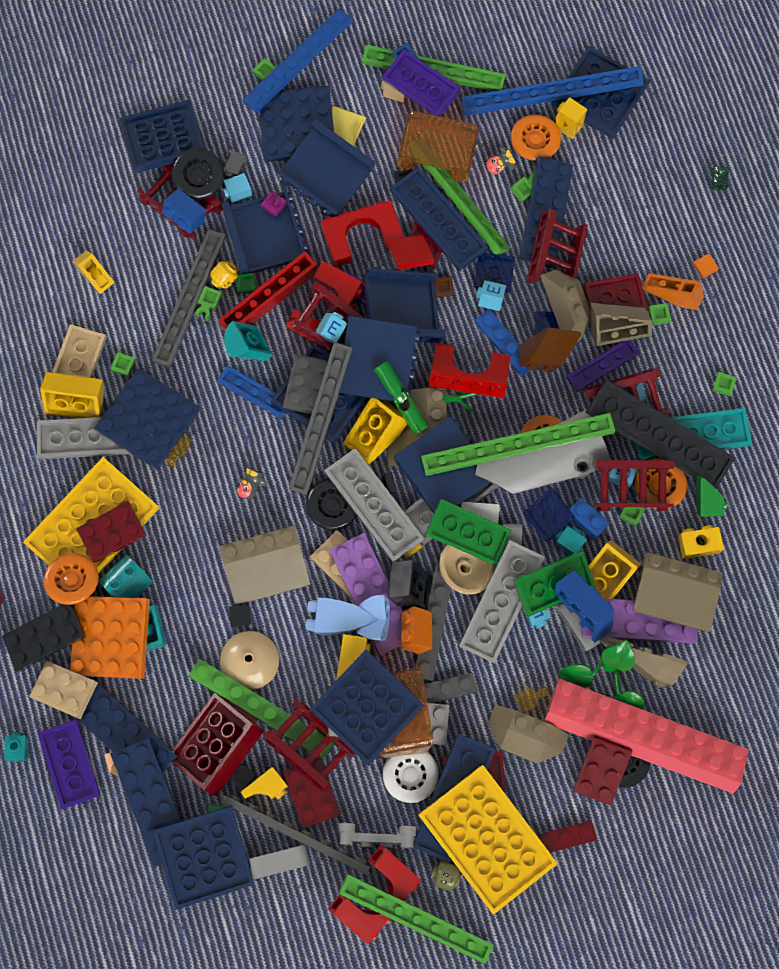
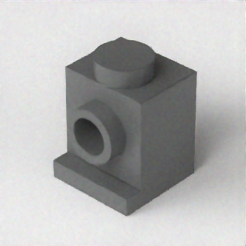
[223,149,248,179]

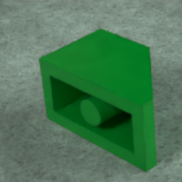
[697,476,727,517]

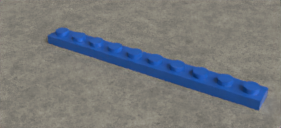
[461,66,644,116]

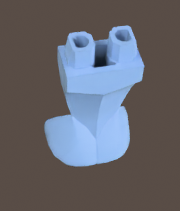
[305,595,390,641]

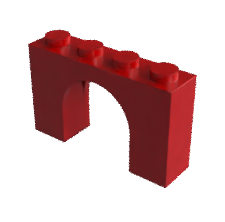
[321,200,404,267]
[286,261,364,350]
[429,343,511,399]
[327,845,421,945]

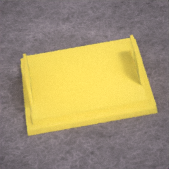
[332,106,366,146]

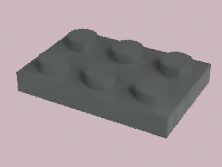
[283,354,328,414]

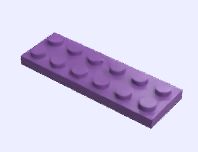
[329,533,402,656]
[581,598,698,644]

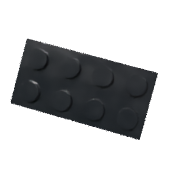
[2,604,86,672]

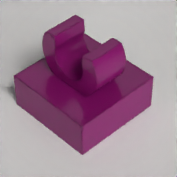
[261,191,287,217]

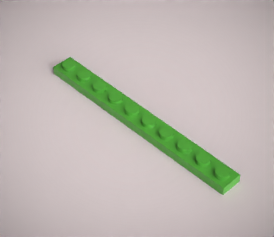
[421,413,615,476]

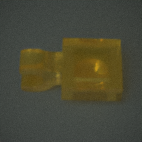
[166,436,192,468]
[514,686,550,713]

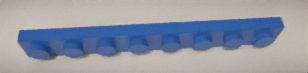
[242,9,352,113]

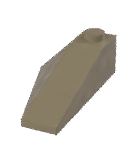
[600,637,688,688]

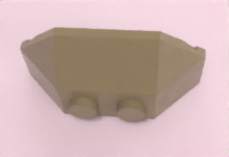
[540,270,591,342]
[488,705,569,764]

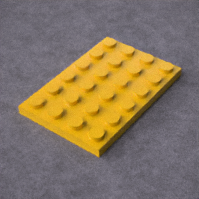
[23,457,160,580]
[418,765,558,915]

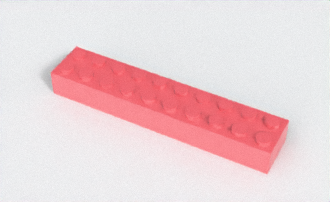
[544,679,749,794]

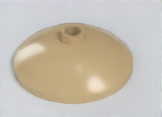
[439,545,495,595]
[220,631,279,690]

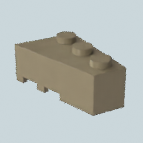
[590,303,652,346]

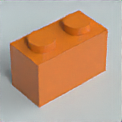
[401,606,432,654]

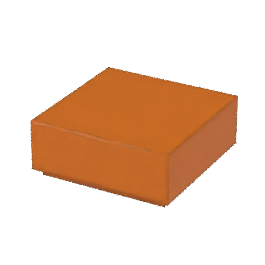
[693,254,719,279]

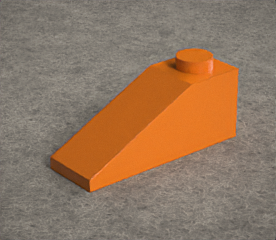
[642,273,704,310]

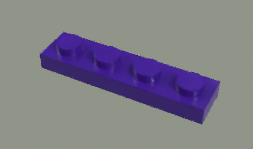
[566,340,639,393]

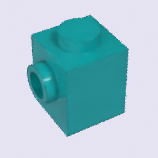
[555,526,587,555]
[4,732,30,762]

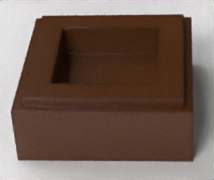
[434,277,454,298]

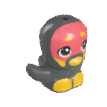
[486,146,517,175]
[237,467,266,500]

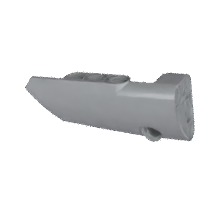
[475,410,610,494]

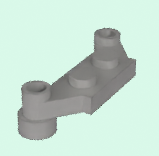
[338,823,416,849]

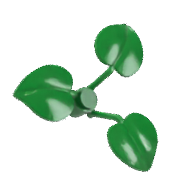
[558,640,645,710]

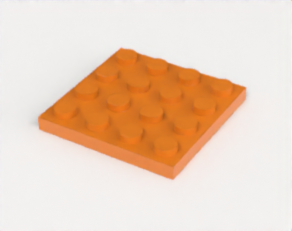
[70,597,150,679]

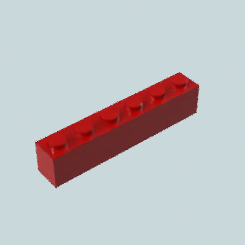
[218,252,317,333]

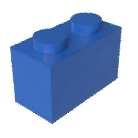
[162,189,207,234]
[565,497,610,541]

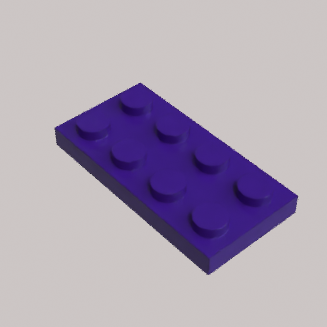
[381,49,461,119]
[38,719,101,810]

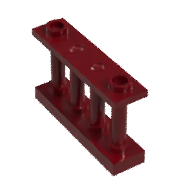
[137,164,223,241]
[526,209,588,284]
[288,283,364,352]
[582,367,670,436]
[593,460,674,511]
[262,700,355,792]

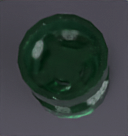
[710,166,729,190]

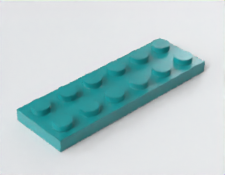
[636,408,752,460]

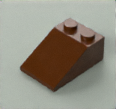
[519,327,581,372]

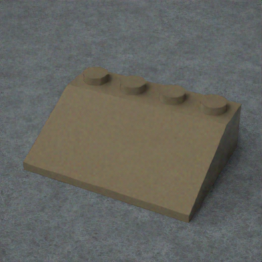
[388,388,447,467]
[219,525,310,606]
[633,552,723,632]

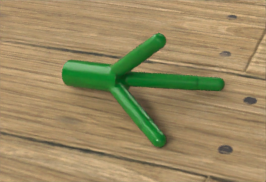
[443,391,477,412]

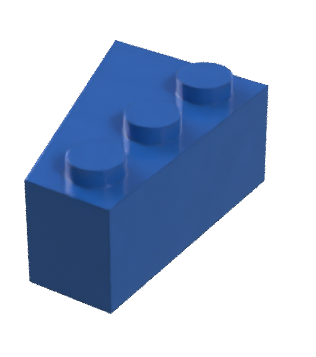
[555,571,614,643]

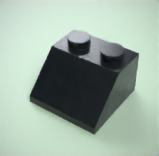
[388,560,432,611]

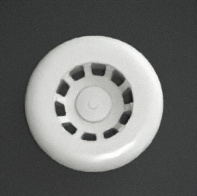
[383,746,439,803]

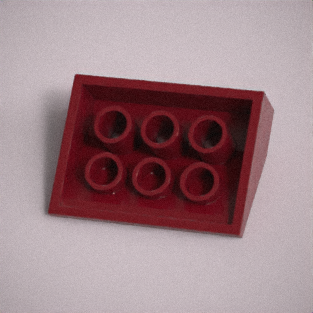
[172,693,264,796]

